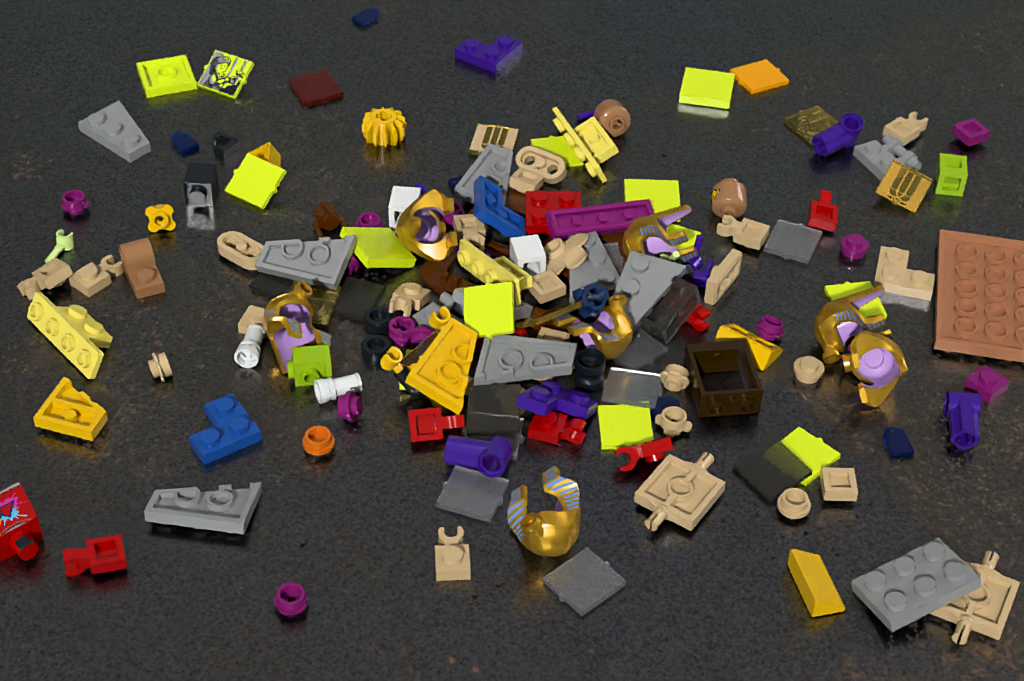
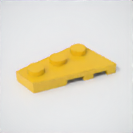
[405,317,478,415]

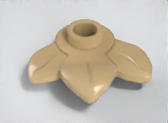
[544,233,589,276]

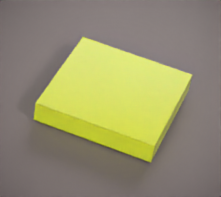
[136,55,197,98]
[679,67,735,109]
[624,179,681,222]
[340,227,417,268]

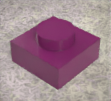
[952,118,991,147]
[964,365,1010,403]

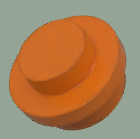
[302,426,335,456]

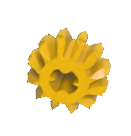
[362,106,406,148]

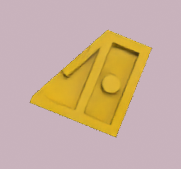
[33,377,108,441]

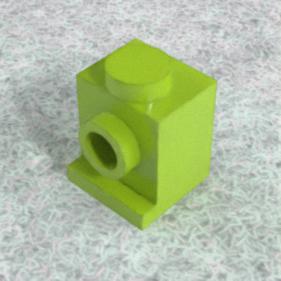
[935,153,968,197]
[287,344,332,387]

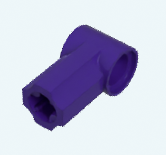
[811,113,864,157]
[944,390,981,450]
[444,435,513,478]

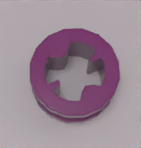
[388,316,415,345]

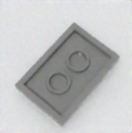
[851,538,981,632]

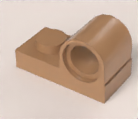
[118,237,166,299]

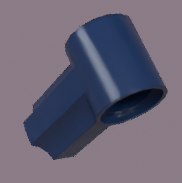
[572,283,609,320]

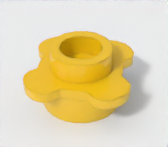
[145,204,176,233]

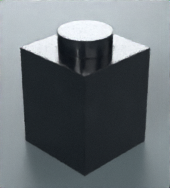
[183,163,219,206]

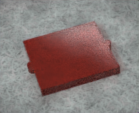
[288,70,344,107]

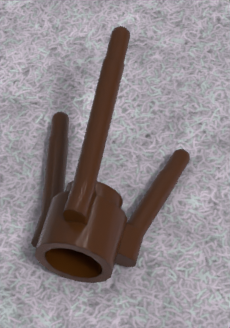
[312,200,350,241]

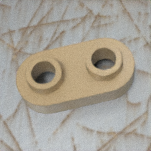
[516,146,567,184]
[217,231,264,270]

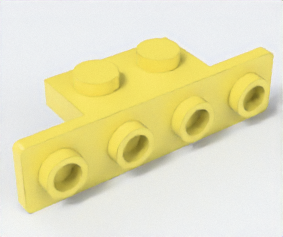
[552,107,619,183]
[457,239,533,306]
[27,292,113,379]

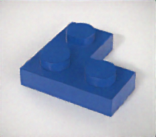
[473,175,526,238]
[189,393,262,465]

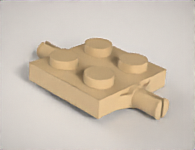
[634,452,726,531]
[930,551,1020,645]

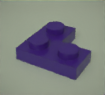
[455,35,523,73]
[516,380,599,420]

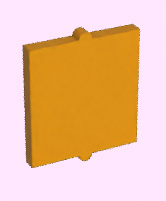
[730,59,789,94]

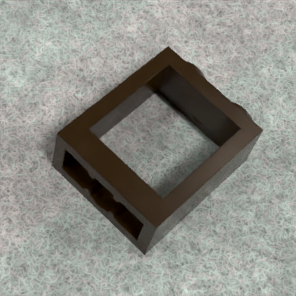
[683,340,763,418]

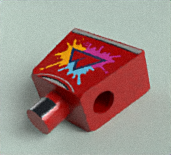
[0,481,43,561]

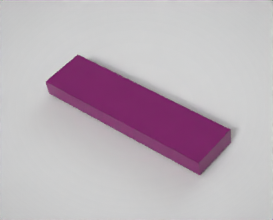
[545,199,654,240]

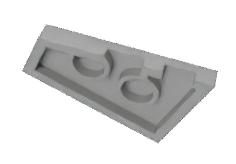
[78,100,151,163]
[454,143,513,206]
[569,231,620,306]
[255,235,358,290]
[613,250,687,333]
[474,335,577,386]
[144,482,262,534]

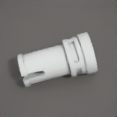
[234,324,266,368]
[314,372,363,404]

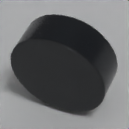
[363,306,393,334]
[361,335,391,363]

